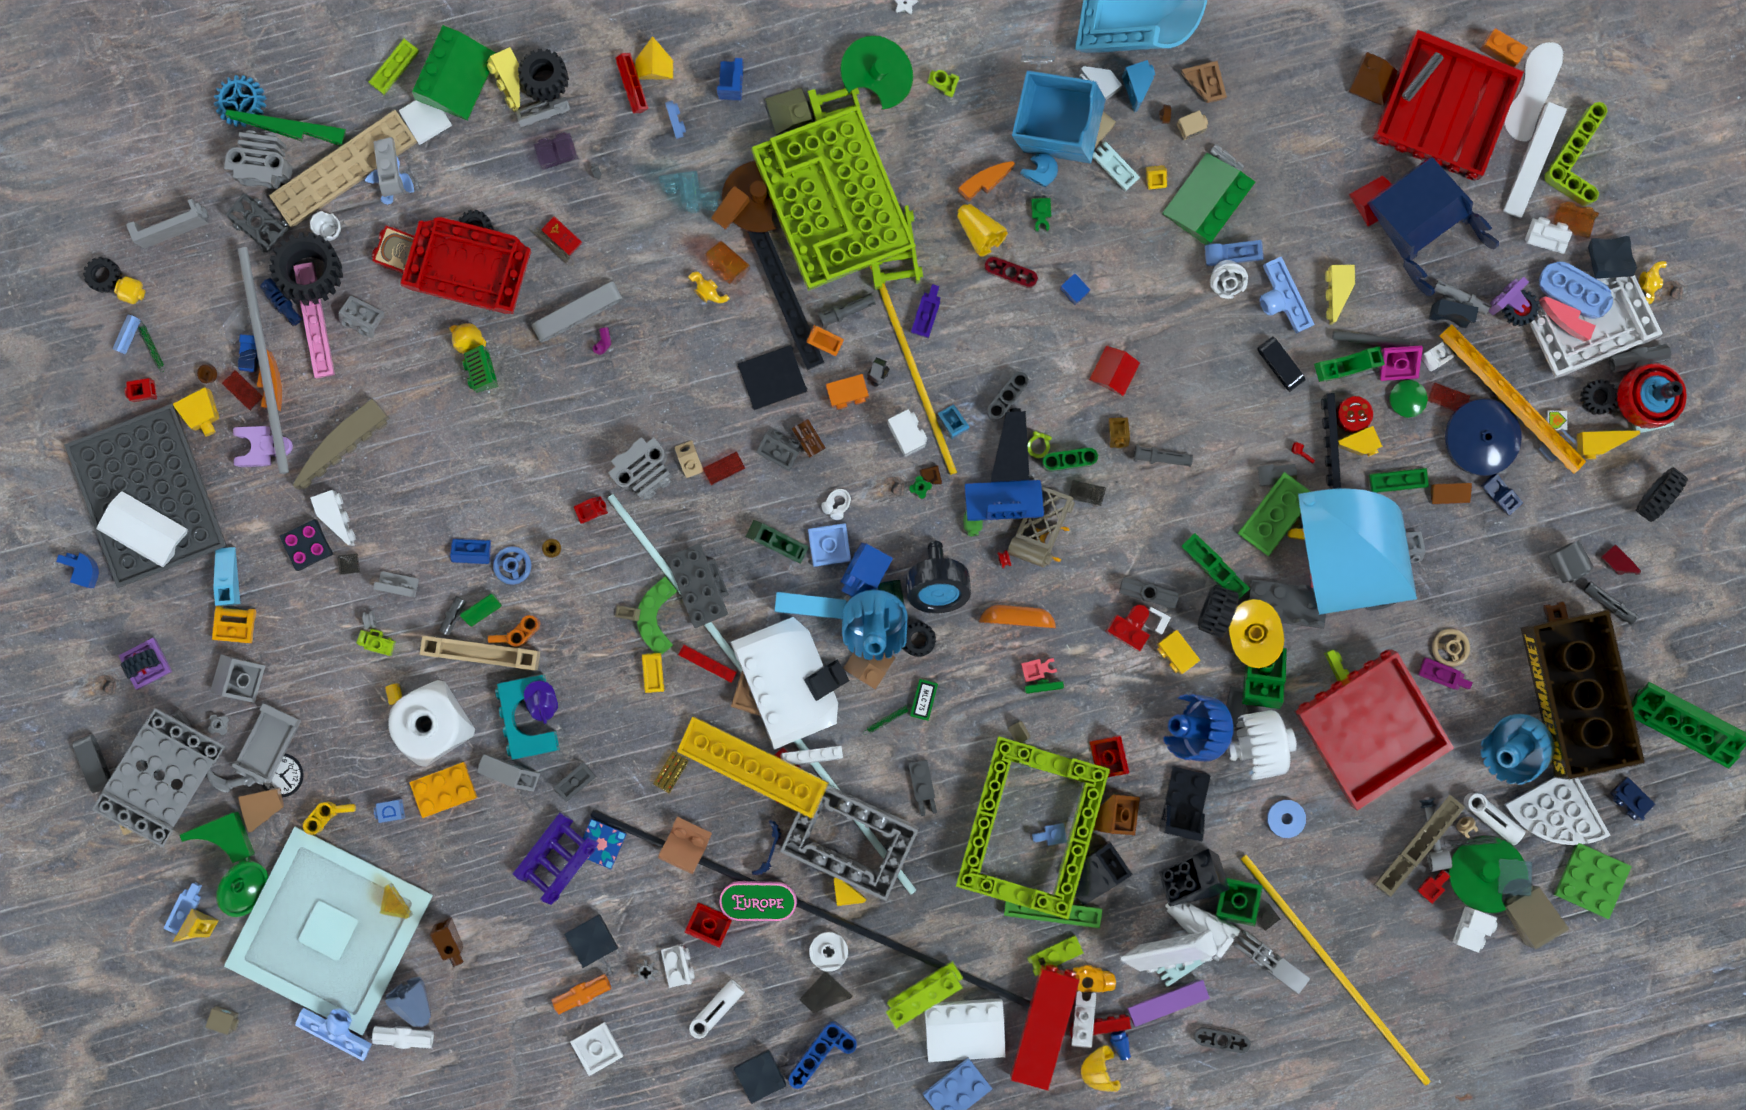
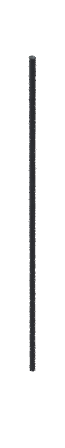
[591,809,1031,1008]

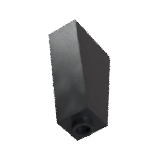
[990,408,1030,483]

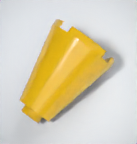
[957,204,1008,257]

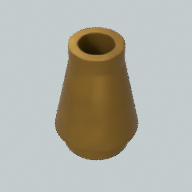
[542,539,561,558]

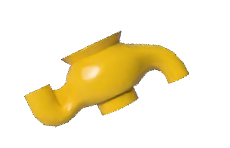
[1638,261,1667,304]
[688,271,730,303]

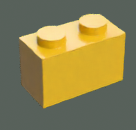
[1157,630,1200,674]

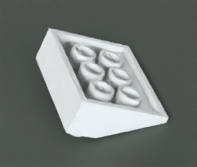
[1121,930,1217,973]
[925,998,1005,1062]

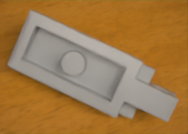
[516,97,570,127]

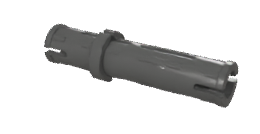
[1584,581,1638,625]

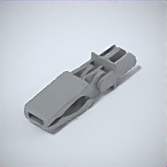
[1233,930,1310,994]

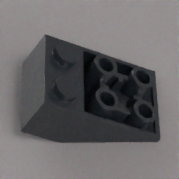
[1075,841,1133,906]
[1159,848,1229,906]

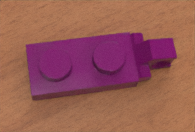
[1417,657,1473,690]

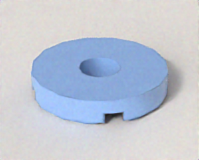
[1267,800,1306,838]

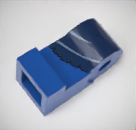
[238,334,259,372]

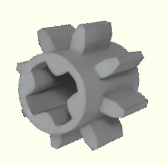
[634,959,659,985]

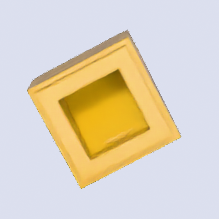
[1146,165,1167,190]
[385,683,402,705]

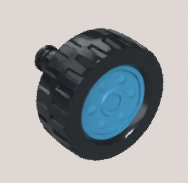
[906,540,971,613]

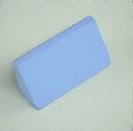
[113,314,141,354]

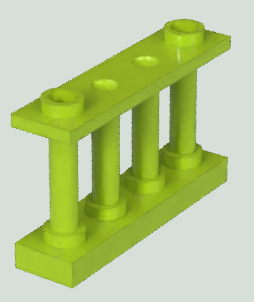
[808,88,875,144]
[871,205,923,290]
[886,961,963,1029]

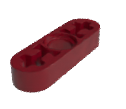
[984,257,1038,288]

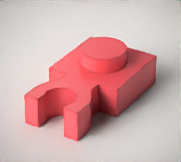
[1021,658,1057,682]

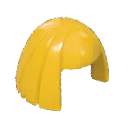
[1081,1045,1121,1092]

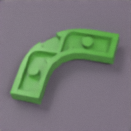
[637,577,678,655]

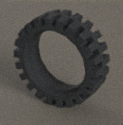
[1636,467,1688,522]

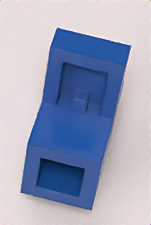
[56,552,99,589]

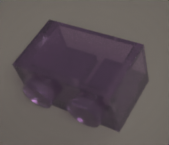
[533,132,579,170]

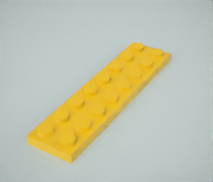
[677,717,829,818]

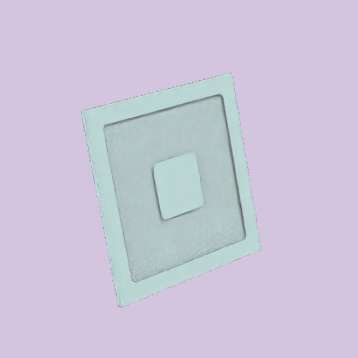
[224,826,433,1035]

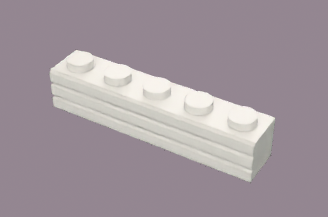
[781,746,843,765]

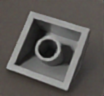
[210,654,265,703]

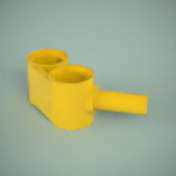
[303,801,356,835]

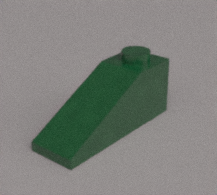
[745,520,809,564]

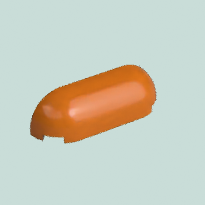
[979,605,1056,629]

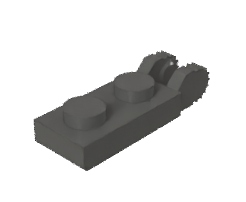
[908,760,937,816]

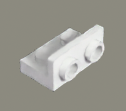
[661,944,695,988]

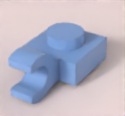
[1032,823,1067,846]

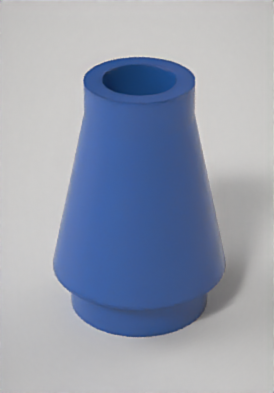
[1110,1030,1131,1061]

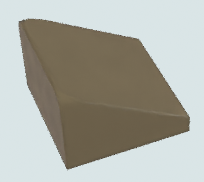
[1008,721,1031,743]

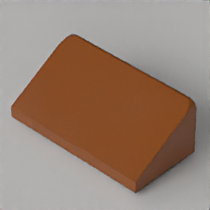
[1431,483,1472,504]

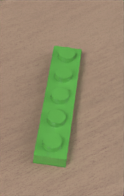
[1004,901,1102,928]

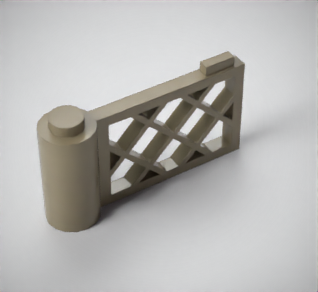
[1008,486,1075,568]

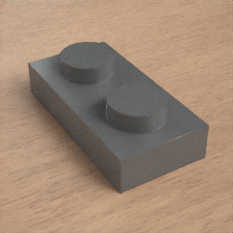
[554,762,596,802]

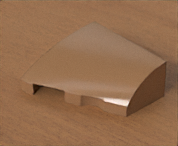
[239,788,284,833]

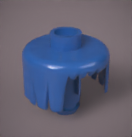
[1163,694,1233,762]

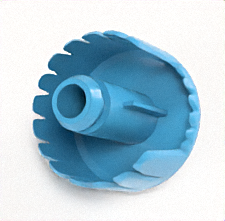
[842,590,908,661]
[1481,714,1555,785]

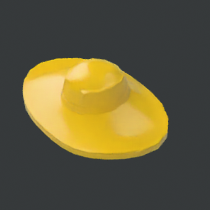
[1229,599,1284,668]

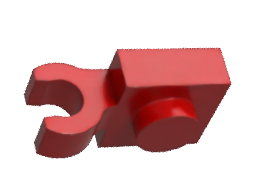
[1417,870,1450,904]

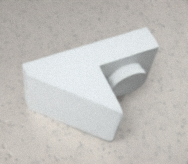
[1421,341,1455,371]

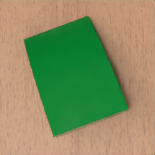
[1242,648,1287,709]

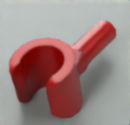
[1291,442,1315,464]

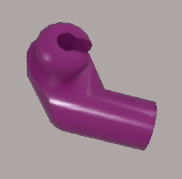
[593,327,611,355]

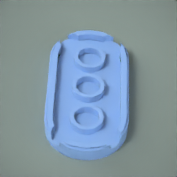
[1539,262,1613,319]

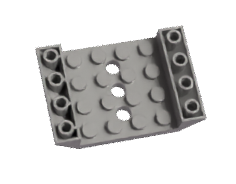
[92,708,225,847]

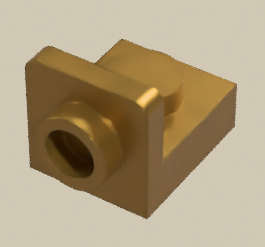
[1109,417,1130,449]

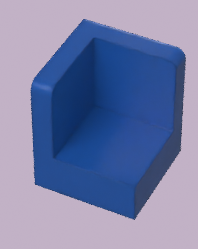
[1060,274,1090,305]

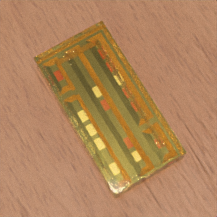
[653,751,690,794]

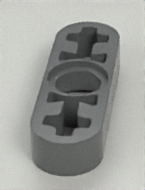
[1194,1027,1251,1053]

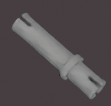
[1434,280,1491,315]

